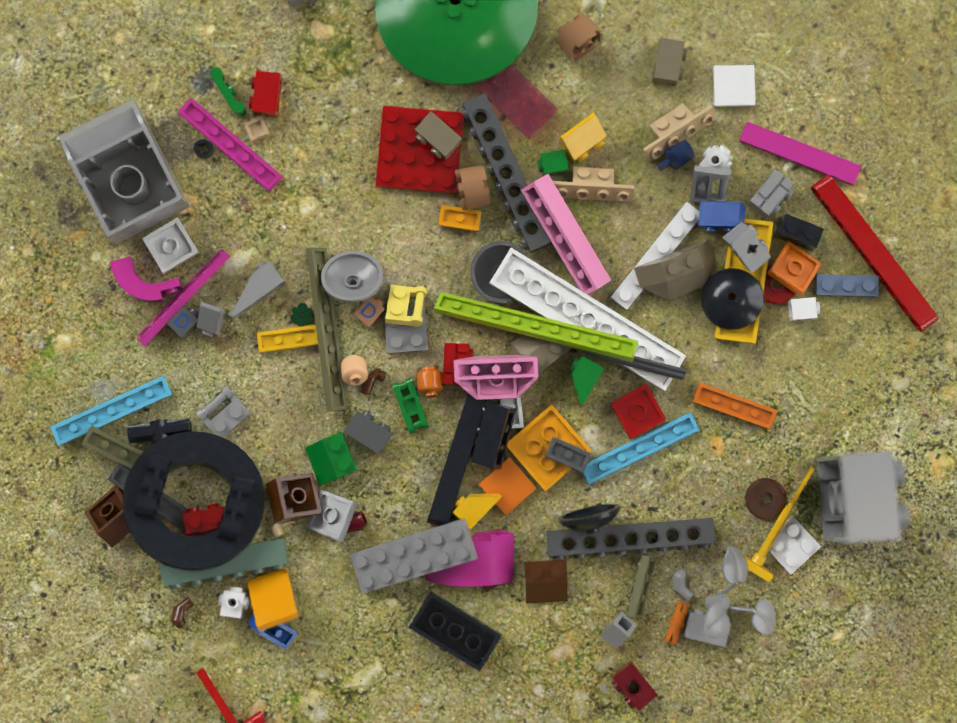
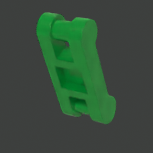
[210,67,246,117]
[392,377,429,434]

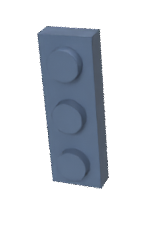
[815,274,878,297]

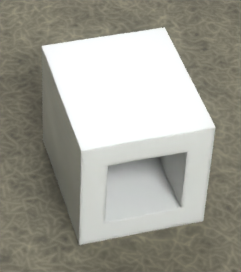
[788,297,820,322]

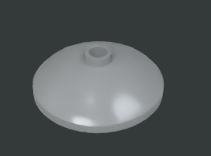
[321,251,383,303]

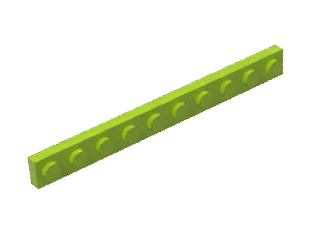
[434,292,638,362]

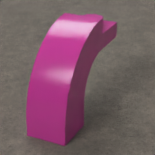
[110,257,183,303]

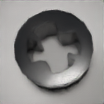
[194,139,213,159]

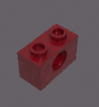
[611,661,658,711]

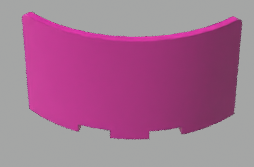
[425,529,514,586]

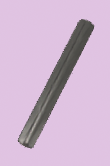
[586,351,686,380]

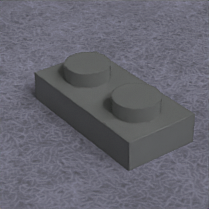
[545,437,591,473]

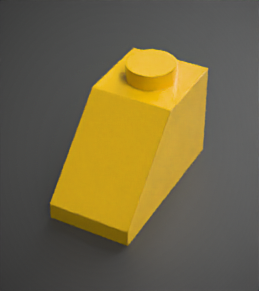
[453,493,502,529]

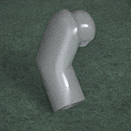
[673,570,694,601]

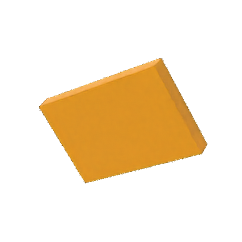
[247,567,299,631]

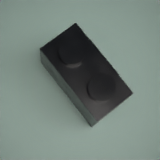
[774,214,824,251]

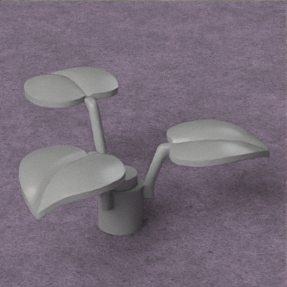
[700,546,776,639]

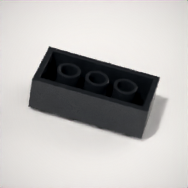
[408,591,502,671]

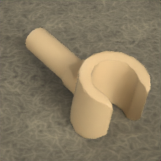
[271,521,293,537]

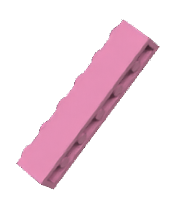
[521,174,611,295]

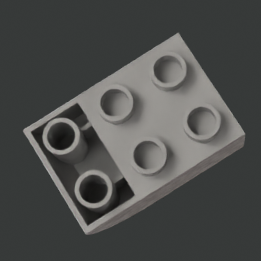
[60,98,190,244]

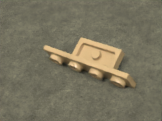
[643,104,717,163]
[553,167,634,202]

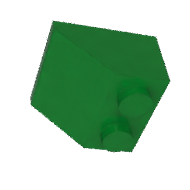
[569,356,604,407]
[305,432,358,486]

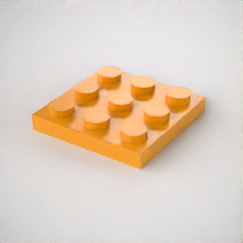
[507,404,592,492]

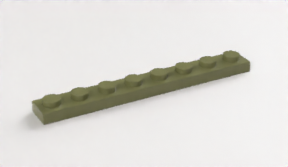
[306,247,348,412]

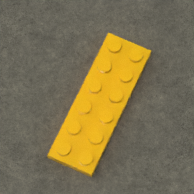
[715,219,774,345]

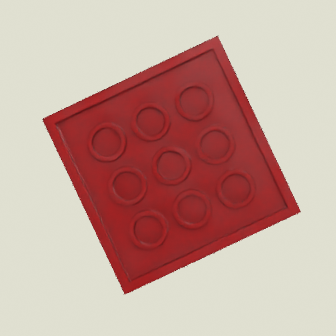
[375,105,464,194]

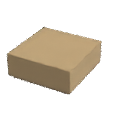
[243,115,270,143]

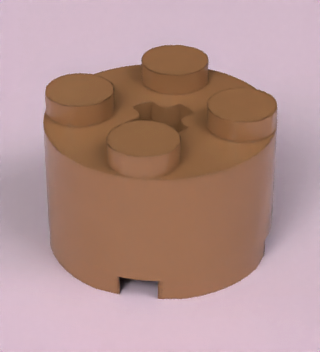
[556,12,604,61]
[455,165,491,210]

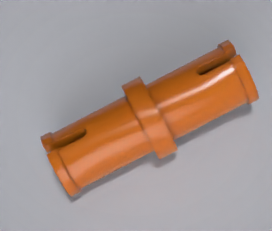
[664,601,690,645]

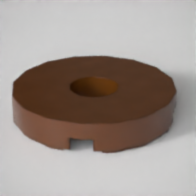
[744,478,786,519]

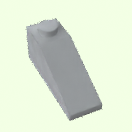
[231,261,286,319]

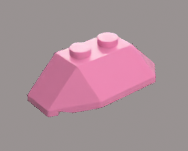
[454,355,538,400]

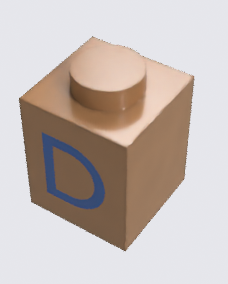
[353,296,386,329]

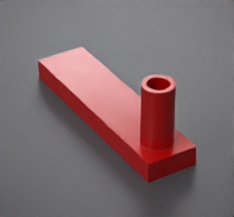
[196,668,267,723]

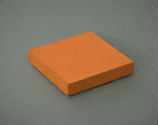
[767,240,822,297]
[479,457,537,515]

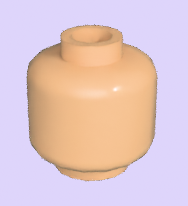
[340,355,368,386]

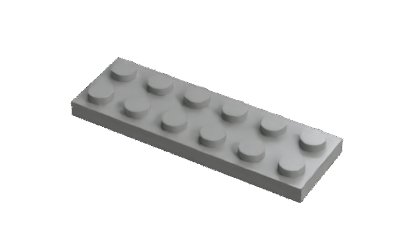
[350,518,478,594]

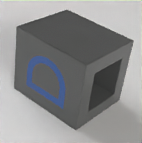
[167,306,199,339]

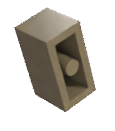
[652,38,687,86]
[415,112,462,160]

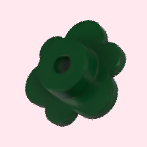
[290,303,313,327]

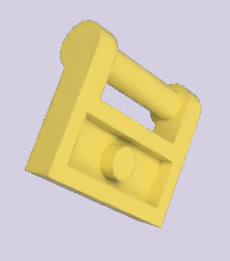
[385,285,427,327]

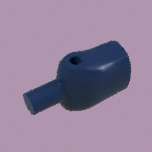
[656,140,695,172]

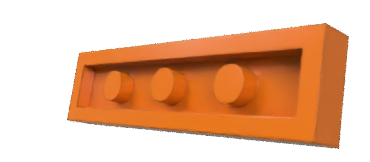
[692,382,778,430]

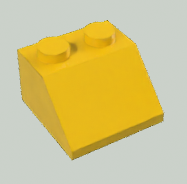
[559,112,607,164]

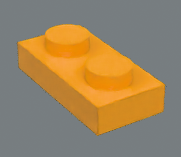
[438,205,482,232]

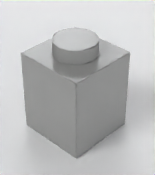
[600,611,637,649]

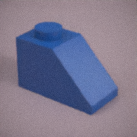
[247,614,298,650]

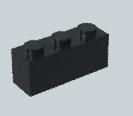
[471,402,517,469]

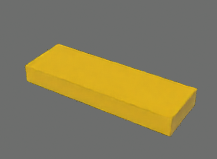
[257,325,318,353]

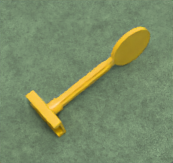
[743,467,815,583]

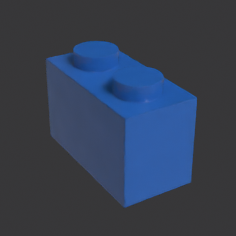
[698,201,746,233]

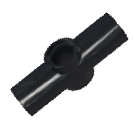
[127,418,192,444]

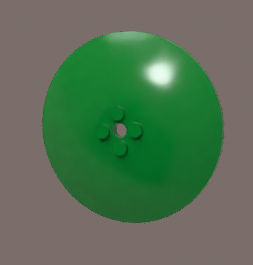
[375,0,538,86]

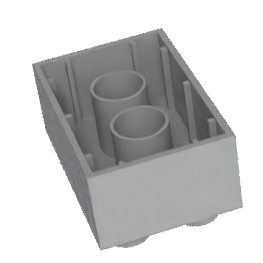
[817,451,909,543]

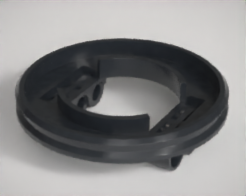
[123,431,265,571]

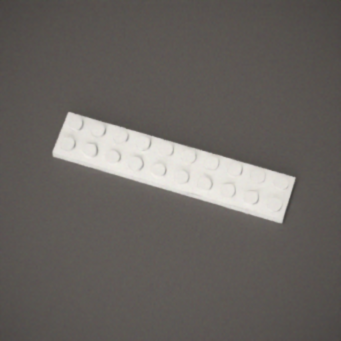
[489,248,686,391]

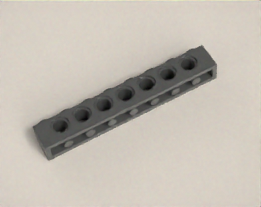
[461,93,553,254]
[546,518,715,560]

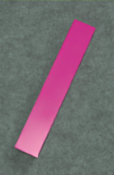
[177,97,283,192]
[739,121,861,186]
[137,249,230,346]

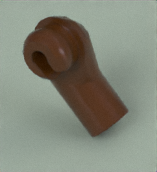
[360,368,387,395]
[171,597,194,628]

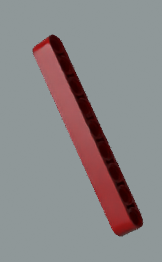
[811,175,938,332]

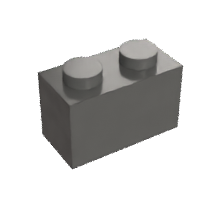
[344,410,393,455]

